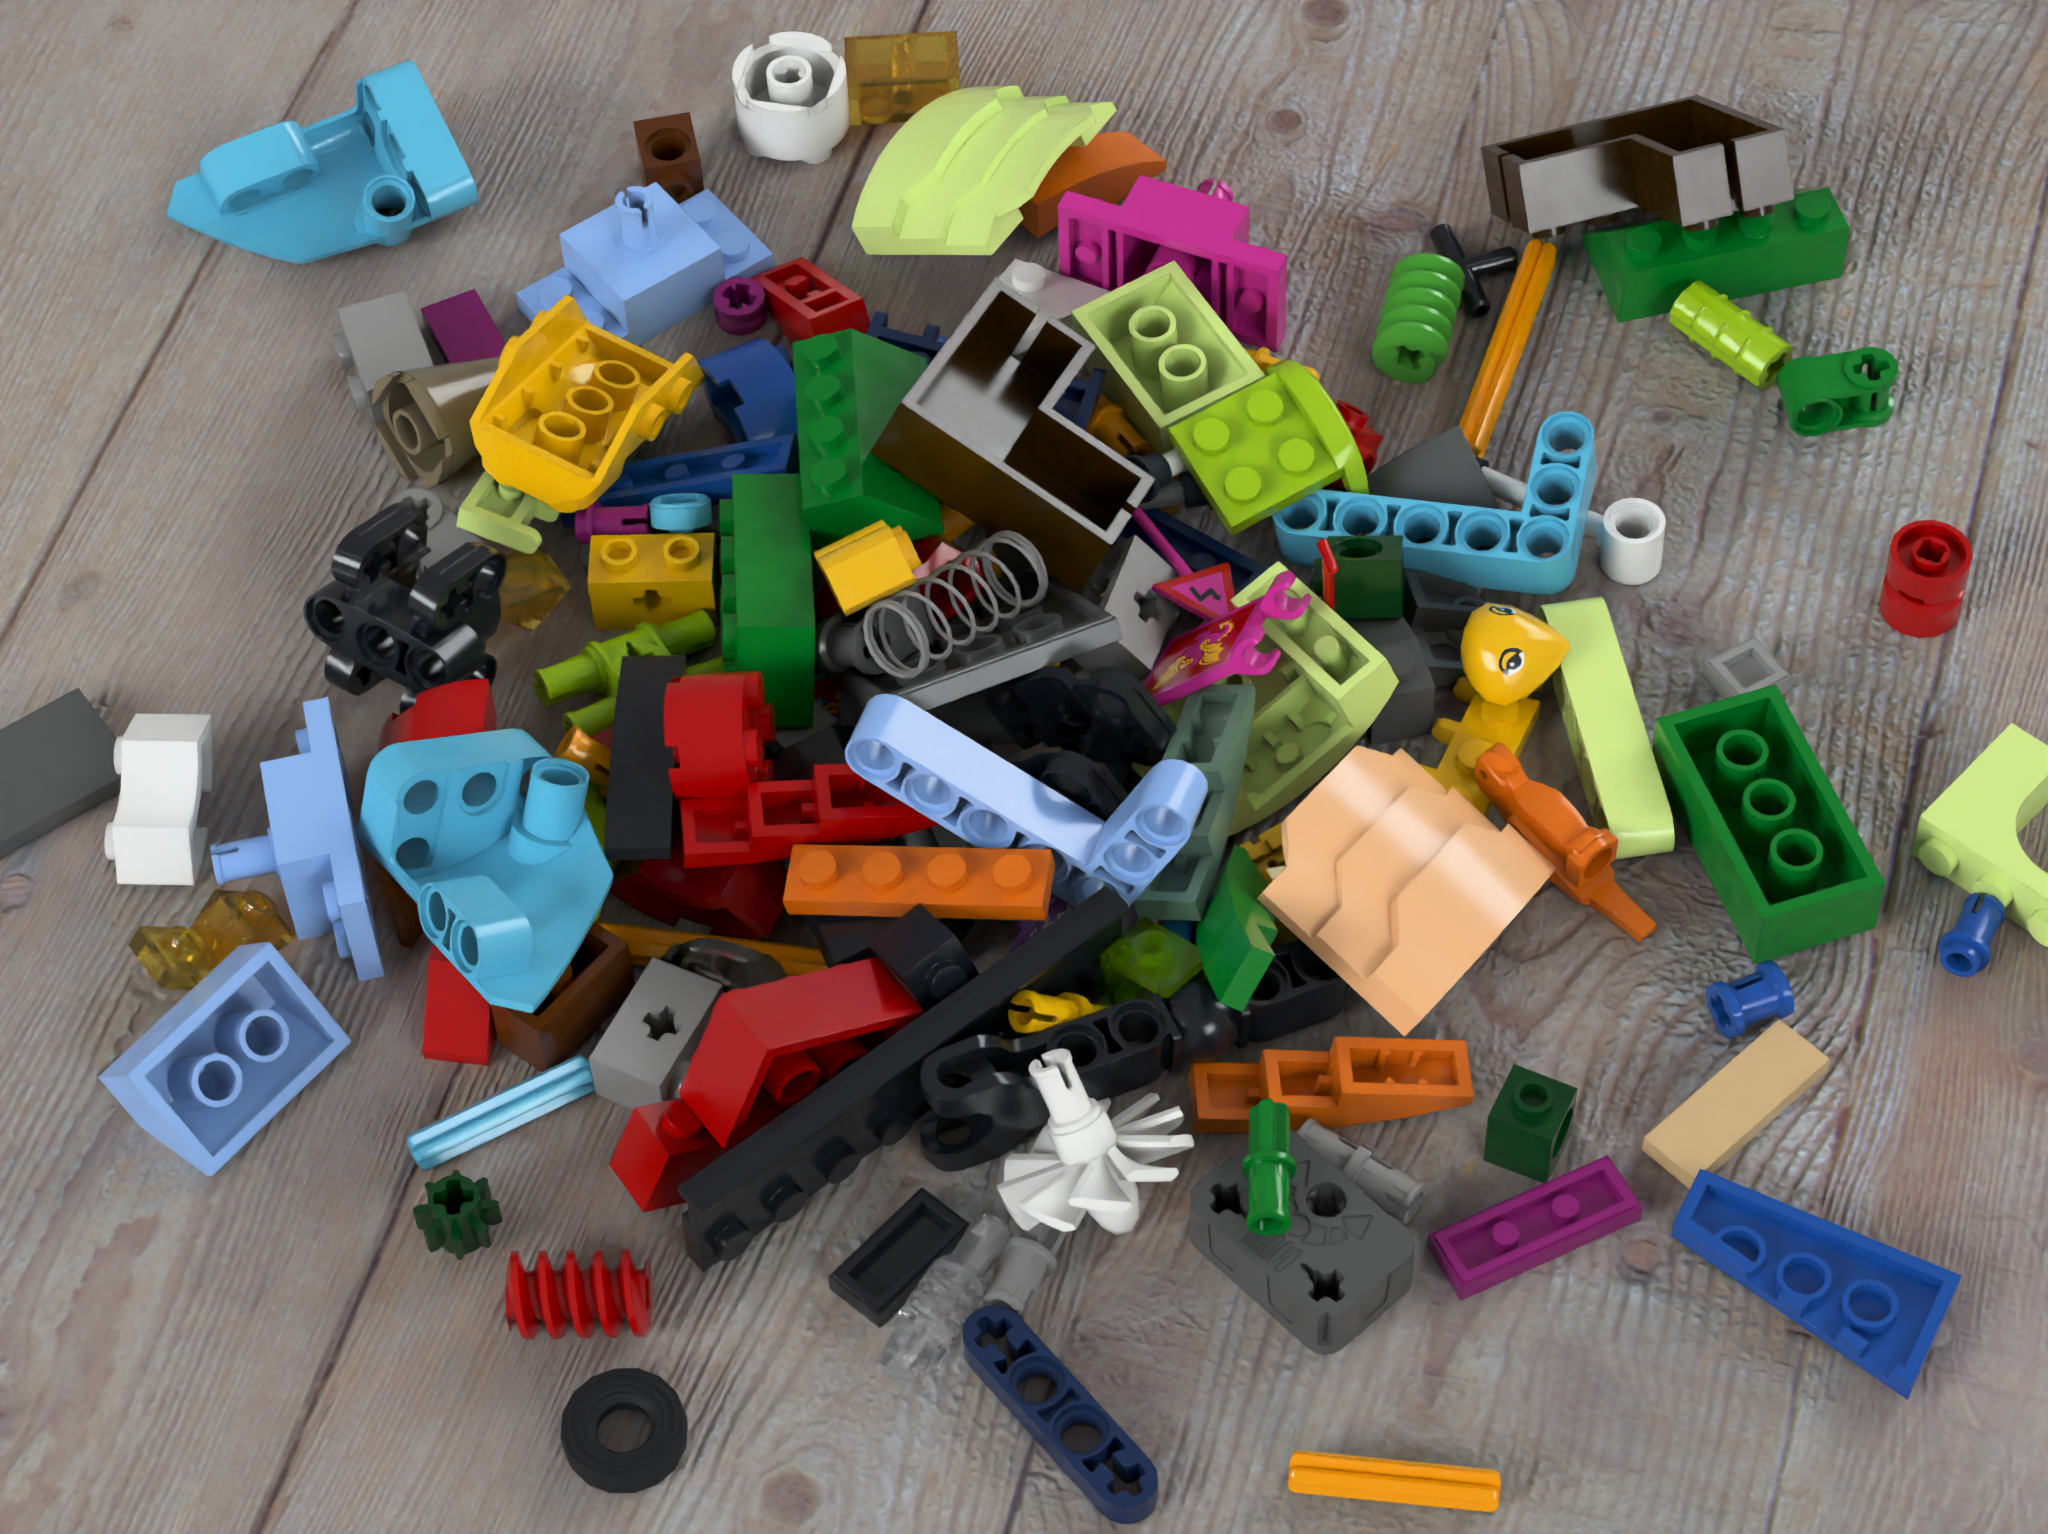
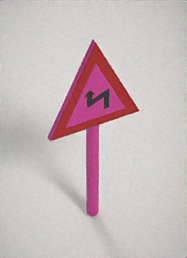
[1132,505,1235,622]

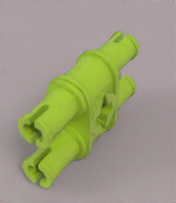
[533,609,734,736]

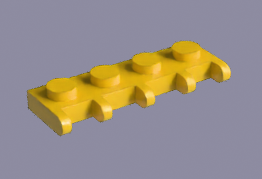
[1419,677,1540,819]

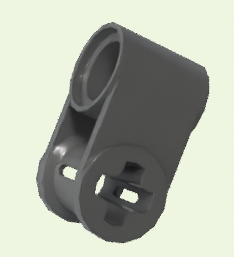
[815,586,935,675]

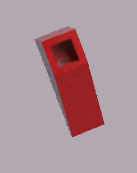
[609,1098,733,1213]

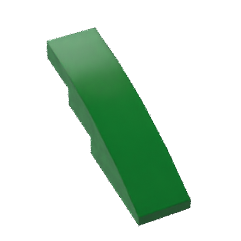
[1196,845,1279,1012]

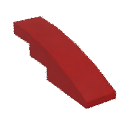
[678,763,939,869]

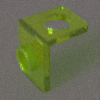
[1100,917,1203,1006]

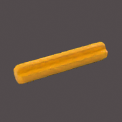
[1288,1450,1501,1512]

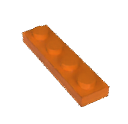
[783,844,1056,921]

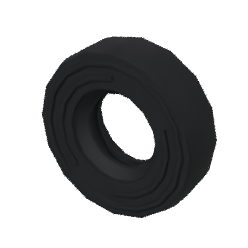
[560,1368,688,1493]

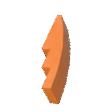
[1188,1036,1474,1133]

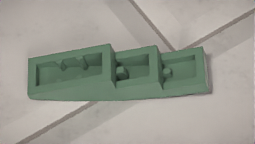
[1134,684,1256,921]

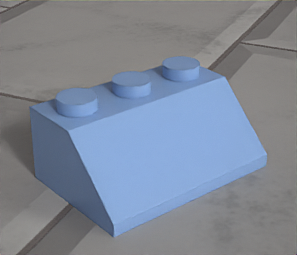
[98,942,352,1176]

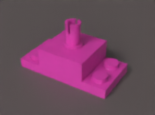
[1057,175,1287,353]

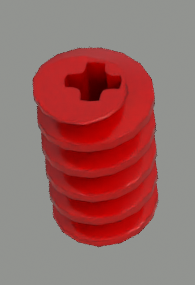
[505,1249,652,1340]

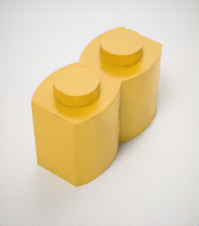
[813,519,922,616]

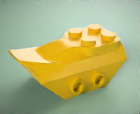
[469,294,706,513]

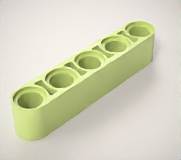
[1537,596,1675,860]

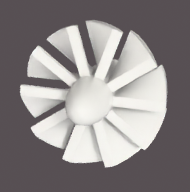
[997,1048,1194,1235]

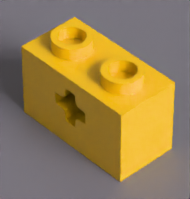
[587,533,720,630]

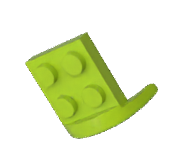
[1168,359,1369,536]

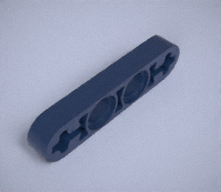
[962,1305,1158,1524]

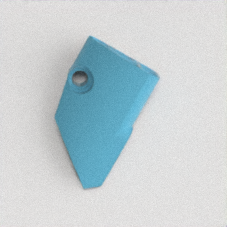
[166,59,479,264]
[358,728,614,1013]

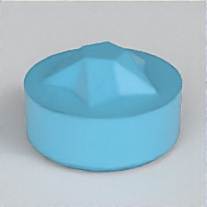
[649,493,712,534]

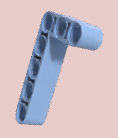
[844,694,1208,907]

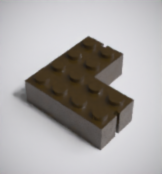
[1481,95,1794,238]
[870,278,1155,593]

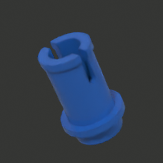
[1938,893,2006,977]

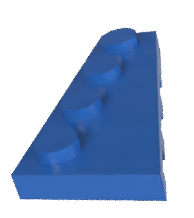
[1671,1169,1962,1400]

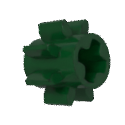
[413,1170,503,1260]

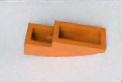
[1018,132,1166,238]

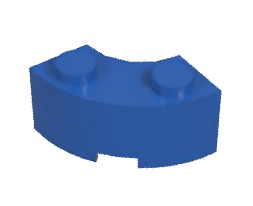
[697,337,798,443]

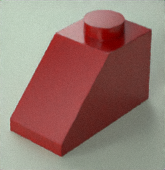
[422,944,497,1066]

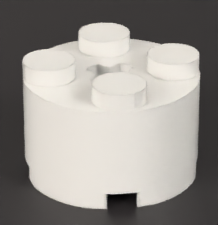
[732,31,850,164]

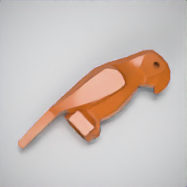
[1475,742,1657,942]

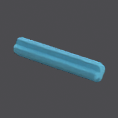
[407,1055,595,1170]

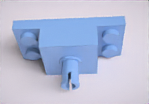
[516,182,775,346]
[210,697,385,981]

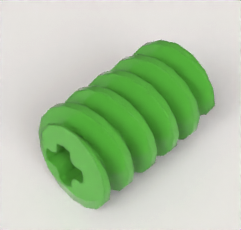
[1372,253,1465,384]

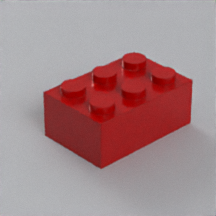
[678,957,924,1149]

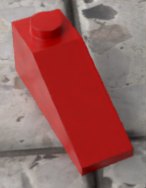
[750,257,870,346]

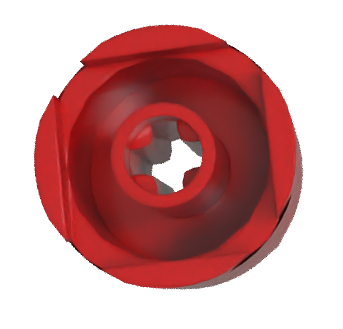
[664,670,776,804]

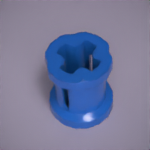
[1705,960,1795,1039]

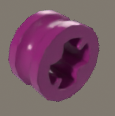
[713,277,768,336]

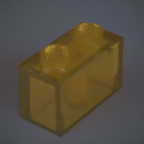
[844,31,960,125]

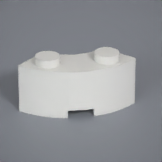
[104,713,213,885]

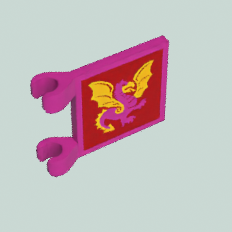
[1143,570,1312,707]

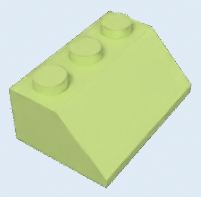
[1071,260,1266,455]

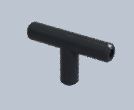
[1430,224,1518,318]

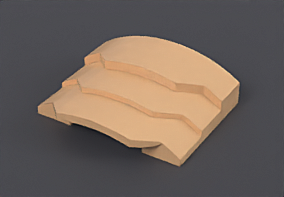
[1257,745,1556,1037]

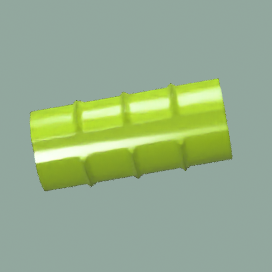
[1669,280,1794,390]

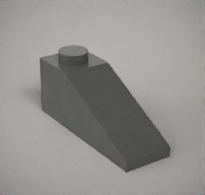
[1321,596,1435,746]

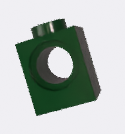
[1314,535,1404,618]
[1483,1064,1578,1183]

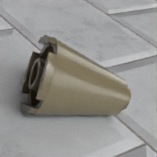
[372,356,500,489]

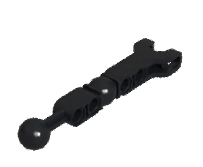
[920,939,1351,1172]

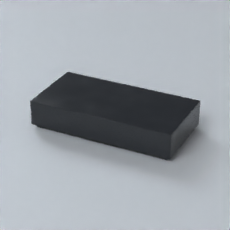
[828,1187,973,1328]

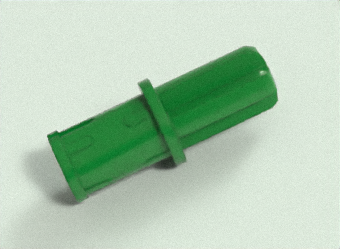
[1242,1099,1297,1236]

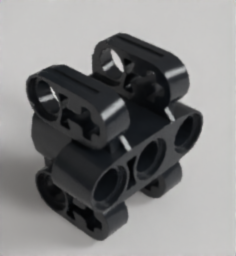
[303,503,507,714]
[981,666,1177,822]

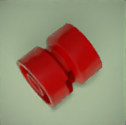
[1879,520,1973,638]

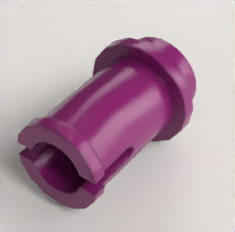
[575,501,657,547]

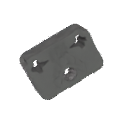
[1189,1129,1415,1355]

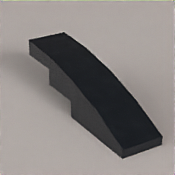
[604,655,687,860]

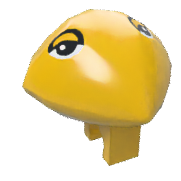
[1460,603,1570,707]

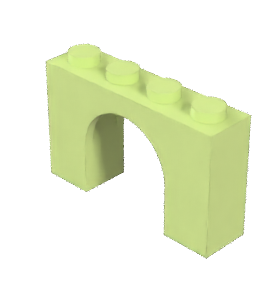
[1911,723,2048,947]

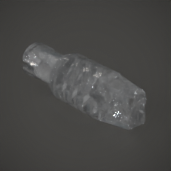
[876,1213,1013,1382]

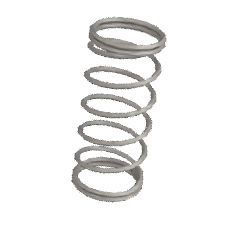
[863,530,1048,679]

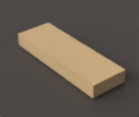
[1642,1019,1830,1189]

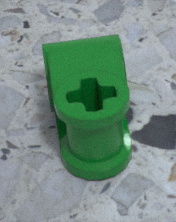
[1776,347,1898,437]

